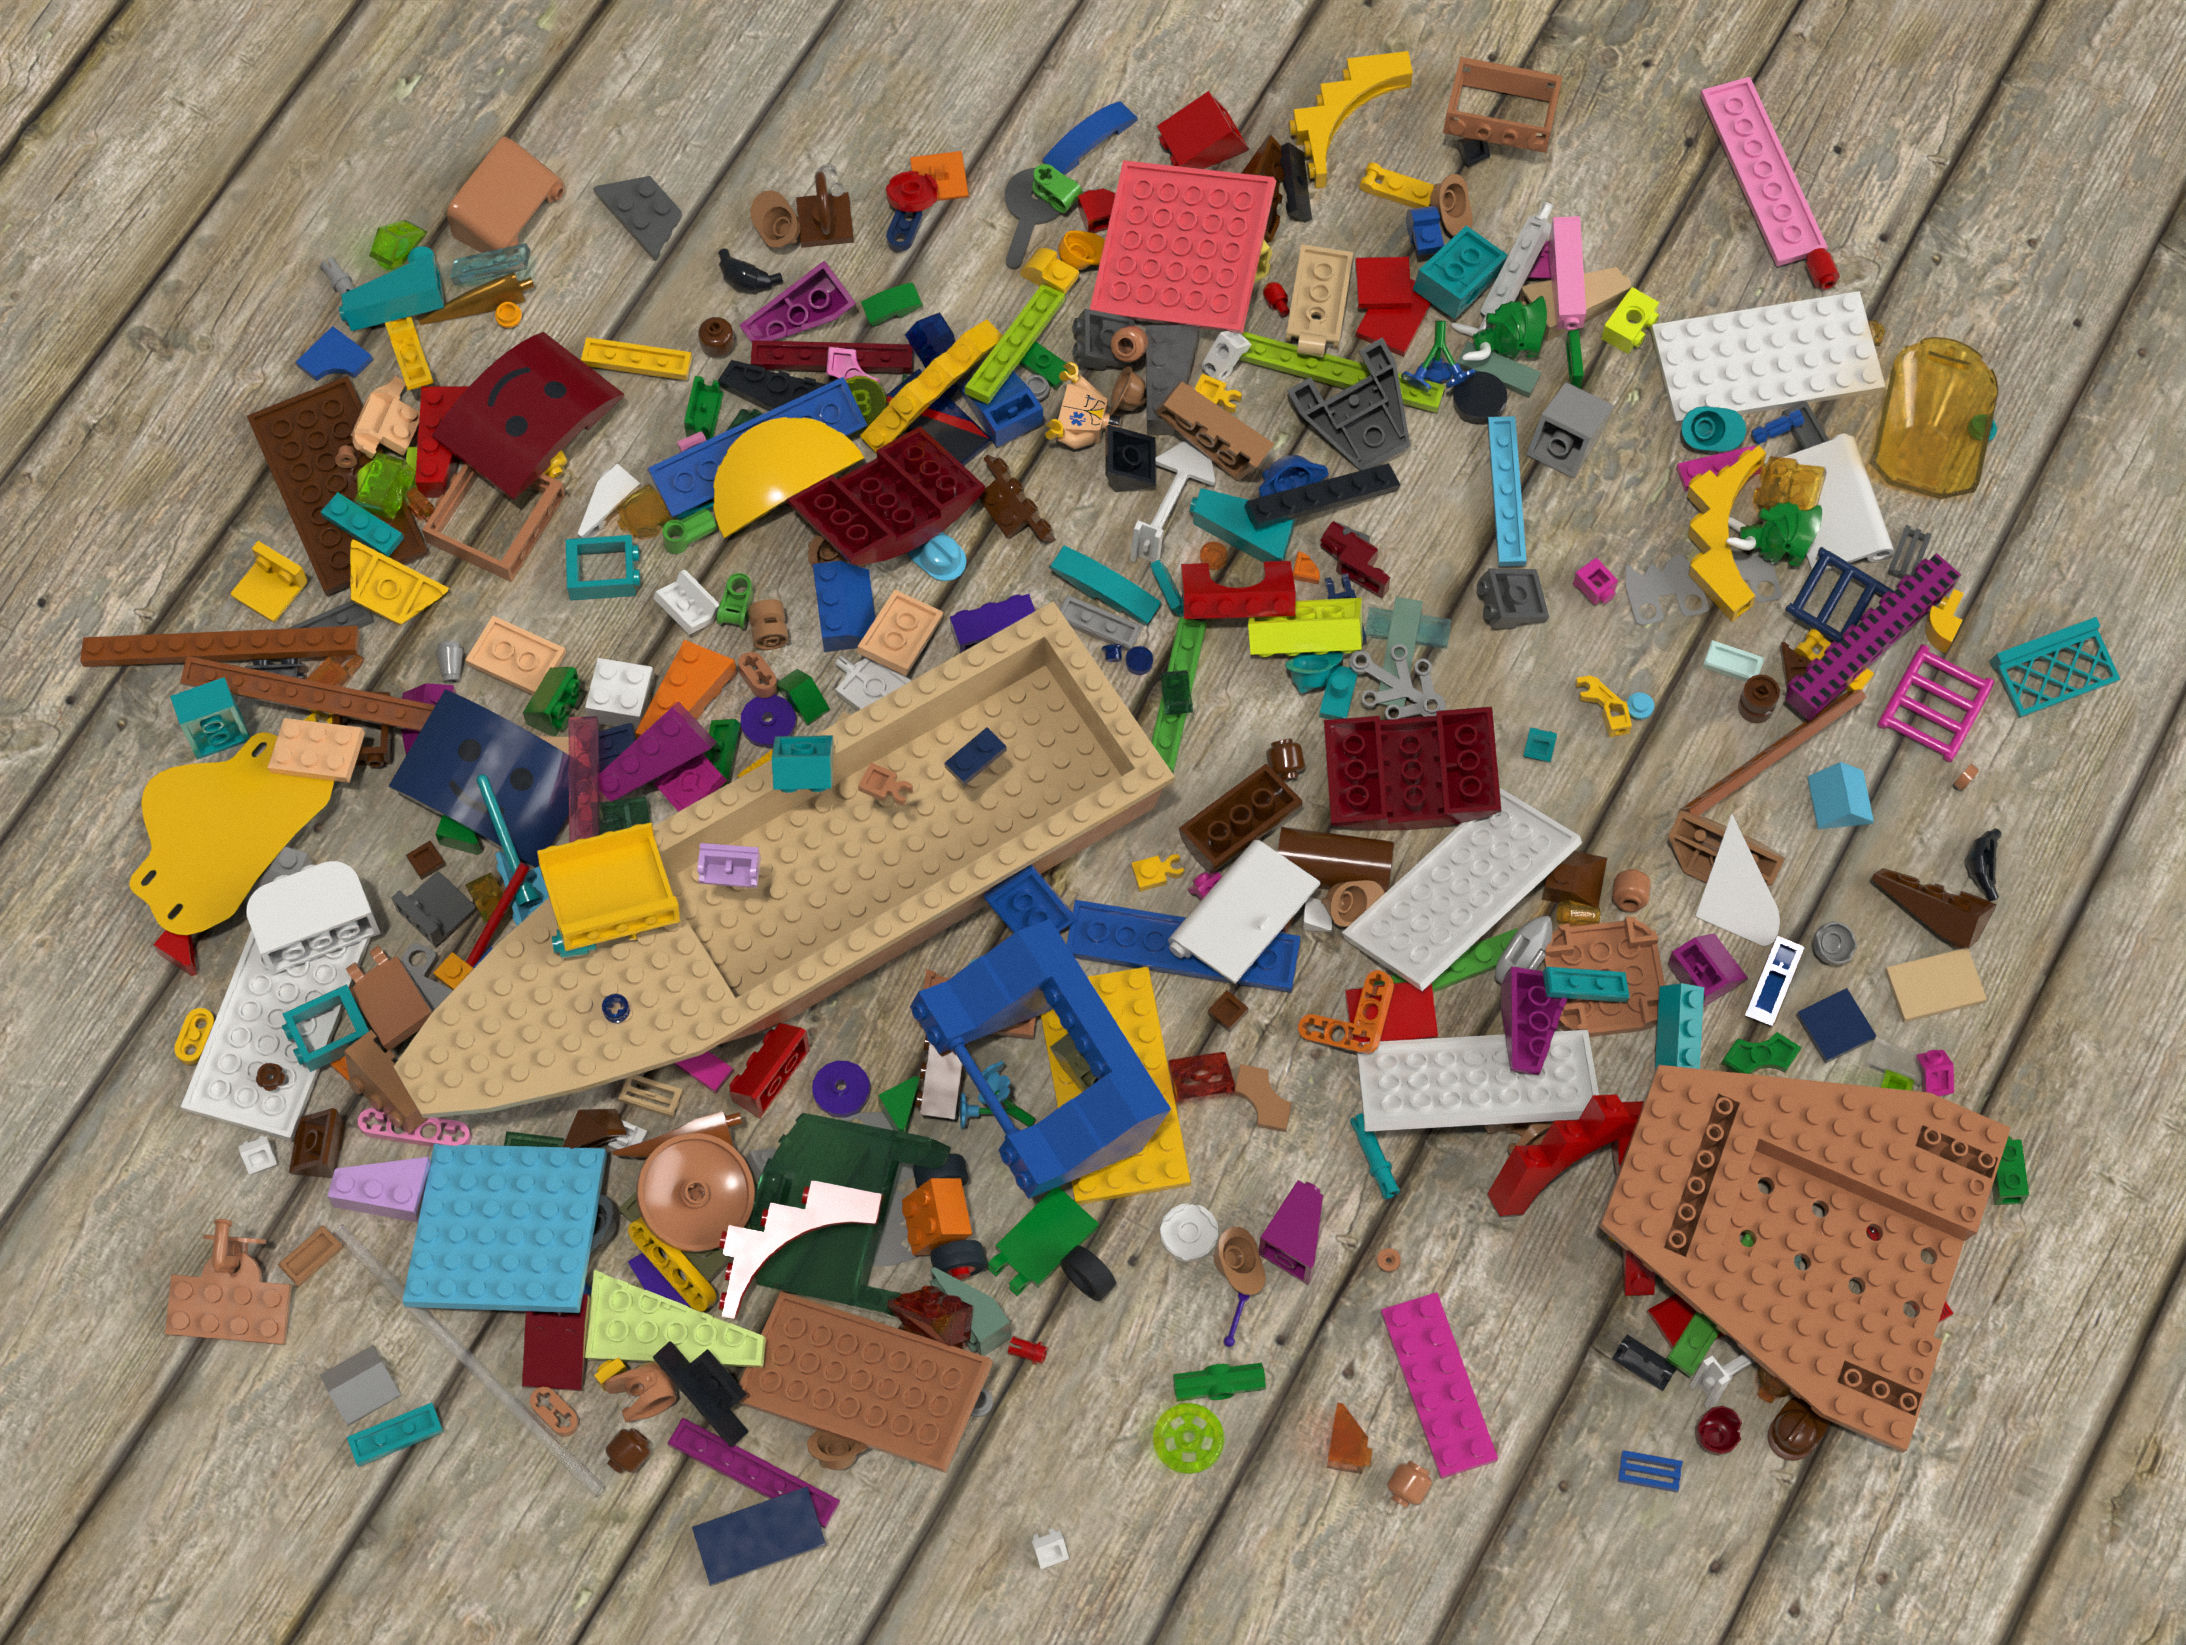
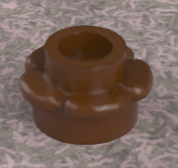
[256,1063,285,1091]

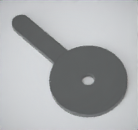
[1005,168,1062,270]

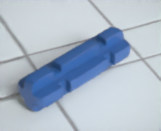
[1751,409,1804,444]

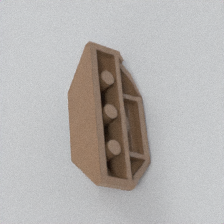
[1668,810,1785,886]

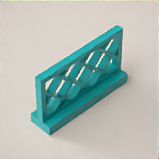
[1989,617,2121,718]

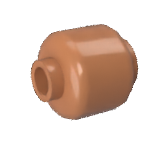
[1111,325,1149,362]
[1612,869,1651,912]
[1387,1460,1432,1508]

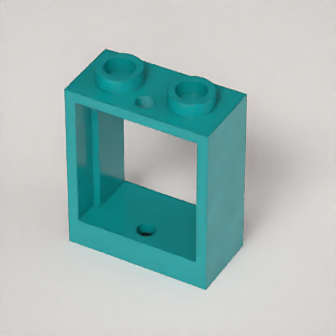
[565,535,641,601]
[282,984,369,1072]

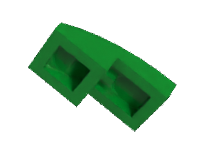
[861,282,923,327]

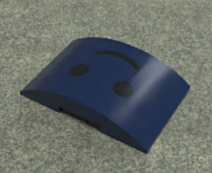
[388,689,594,868]

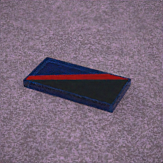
[886,369,992,466]

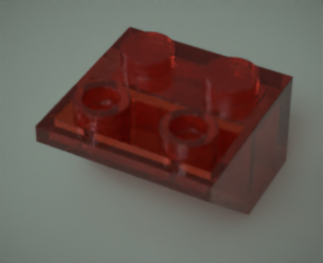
[887,1286,973,1346]

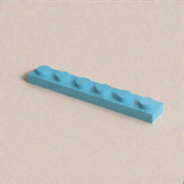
[1487,416,1527,567]

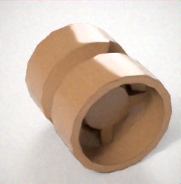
[748,599,789,650]

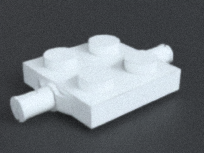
[835,656,911,711]

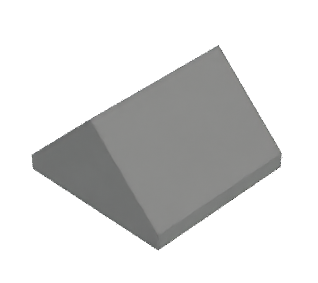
[320,1345,401,1426]

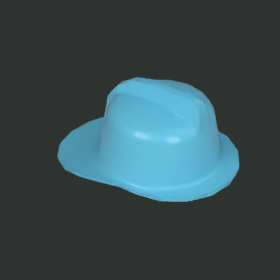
[908,532,966,581]

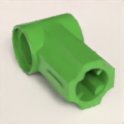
[662,508,717,554]

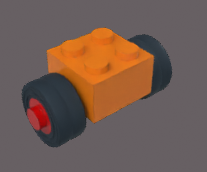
[902,1154,986,1280]

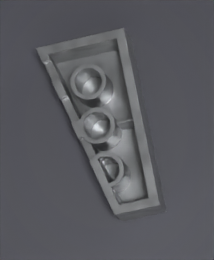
[1146,325,1199,435]

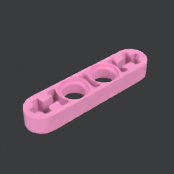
[358,1108,471,1147]

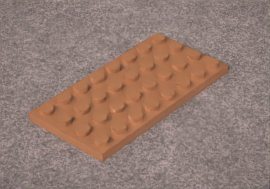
[738,1291,993,1473]

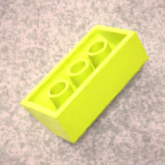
[1248,598,1363,657]

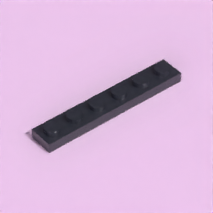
[1244,463,1401,529]

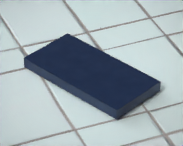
[692,1487,827,1586]

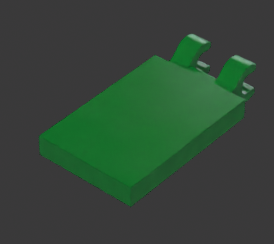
[987,1186,1099,1297]

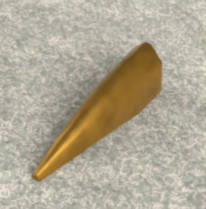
[419,272,534,325]

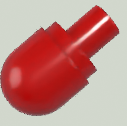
[1263,282,1290,316]

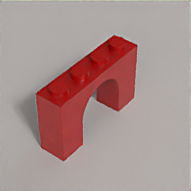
[1181,561,1296,619]

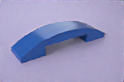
[1042,101,1138,175]

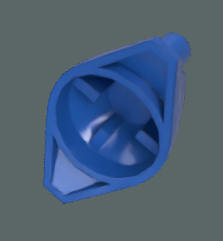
[1259,455,1329,497]

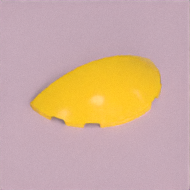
[713,417,864,538]

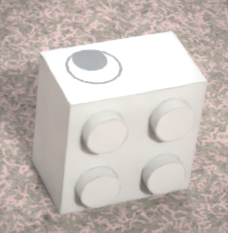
[585,658,656,730]

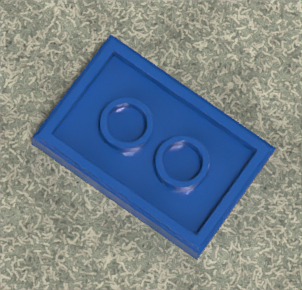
[983,864,1077,933]

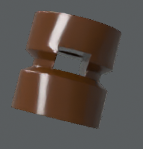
[1738,674,1780,724]

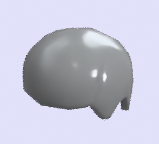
[1813,921,1857,965]

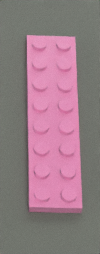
[1700,77,1828,266]

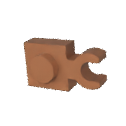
[858,762,913,806]

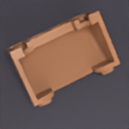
[447,137,565,265]

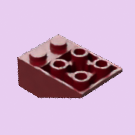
[522,1294,591,1391]

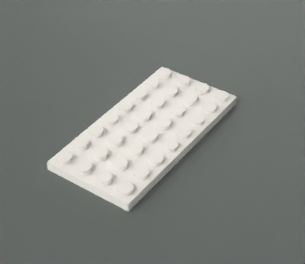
[1651,291,1886,425]
[1342,788,1582,991]
[181,929,371,1141]
[1357,1030,1599,1131]

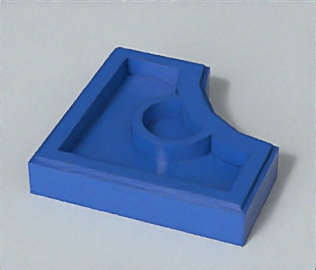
[296,326,373,381]

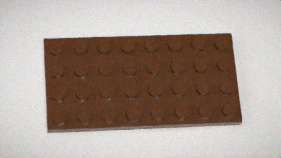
[247,376,428,596]

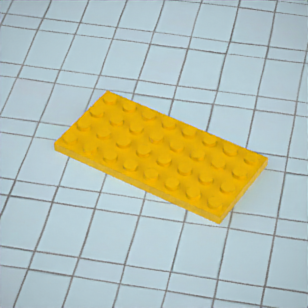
[1040,967,1191,1205]

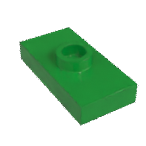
[1019,341,1069,390]

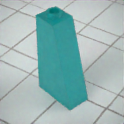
[339,254,445,331]
[1189,488,1295,562]

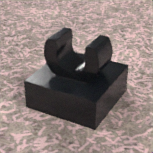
[1458,137,1490,167]

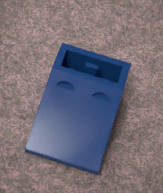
[956,371,1043,448]

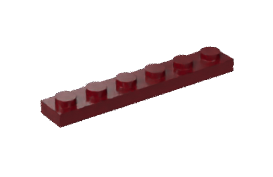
[751,340,913,373]

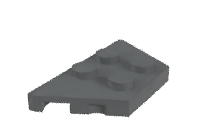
[593,176,682,261]

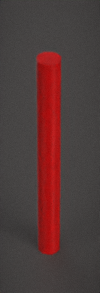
[466,862,530,967]

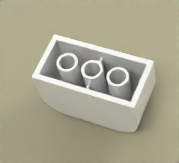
[247,861,381,975]

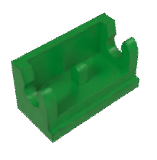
[684,376,724,440]

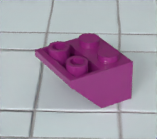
[1667,933,1748,1008]

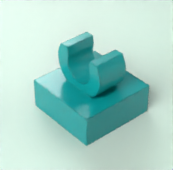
[1523,727,1557,762]

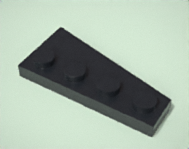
[718,360,830,411]

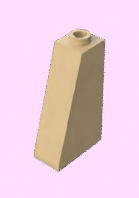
[1519,267,1631,341]

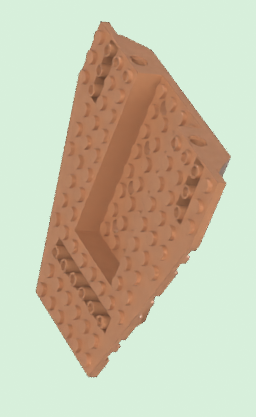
[1599,1065,2011,1452]

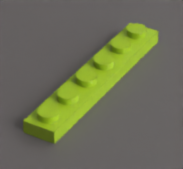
[965,284,1065,404]

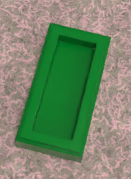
[1565,329,1584,389]

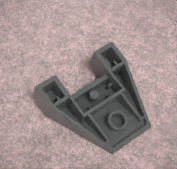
[1287,337,1411,470]

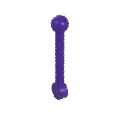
[1223,1292,1250,1347]

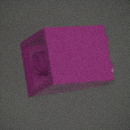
[1258,1180,1323,1285]

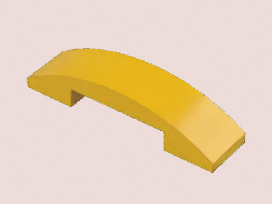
[385,316,434,391]

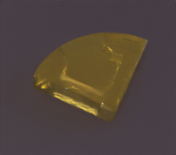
[1868,320,1885,347]

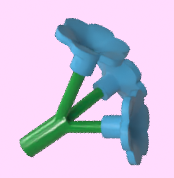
[960,1060,1035,1129]

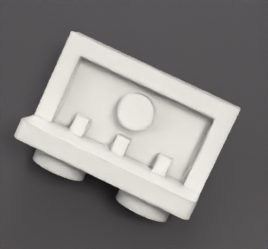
[653,569,719,635]

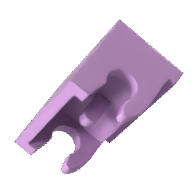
[697,843,761,888]

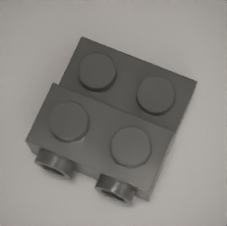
[1072,309,1135,370]
[1477,568,1550,628]

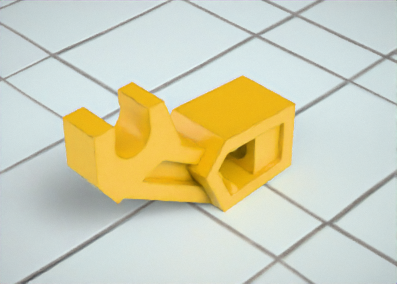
[1575,675,1632,738]

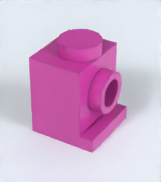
[1573,557,1618,605]

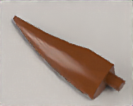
[612,1111,743,1157]

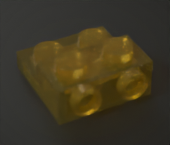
[1754,456,1827,511]

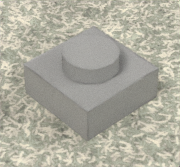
[746,1148,786,1181]

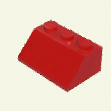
[729,1023,810,1119]

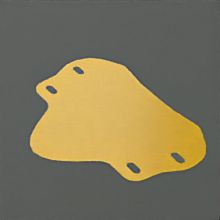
[129,732,334,935]

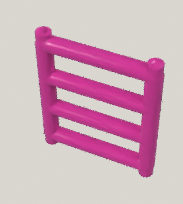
[1877,644,1995,763]

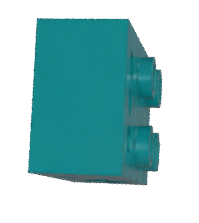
[1413,225,1508,319]
[170,677,250,760]

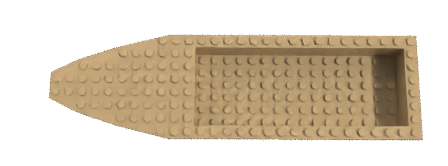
[393,601,1175,1118]

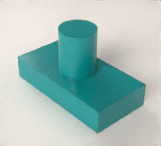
[1319,665,1358,720]

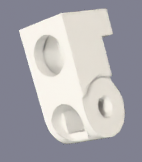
[1201,331,1252,381]

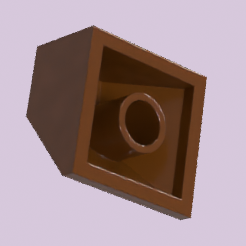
[1541,851,1607,911]

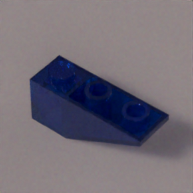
[905,312,963,401]

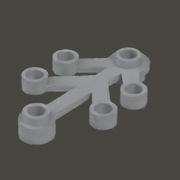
[1349,644,1446,720]

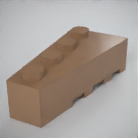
[1155,381,1274,481]

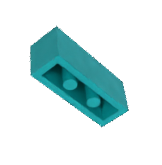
[1655,983,1704,1069]

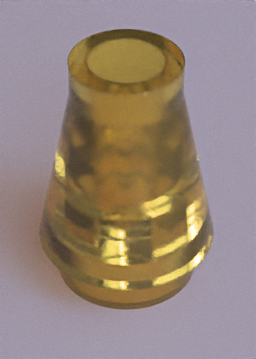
[1556,899,1601,927]

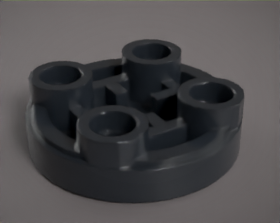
[1453,371,1507,423]

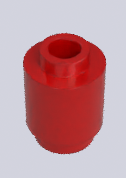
[1806,248,1840,289]

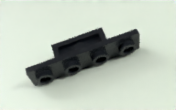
[653,1341,748,1447]

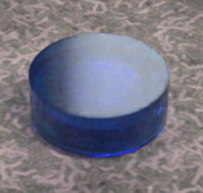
[1125,646,1153,675]

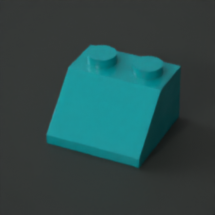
[772,735,833,793]

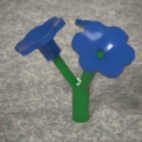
[1401,321,1476,392]

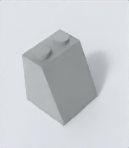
[1527,382,1614,479]

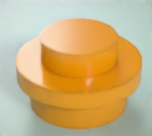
[495,302,522,328]

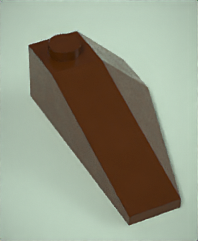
[1241,135,1284,243]
[1872,868,1997,948]

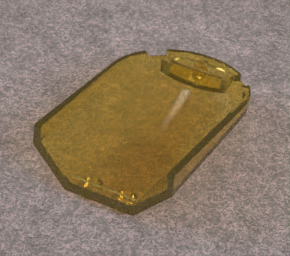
[1869,337,1998,499]

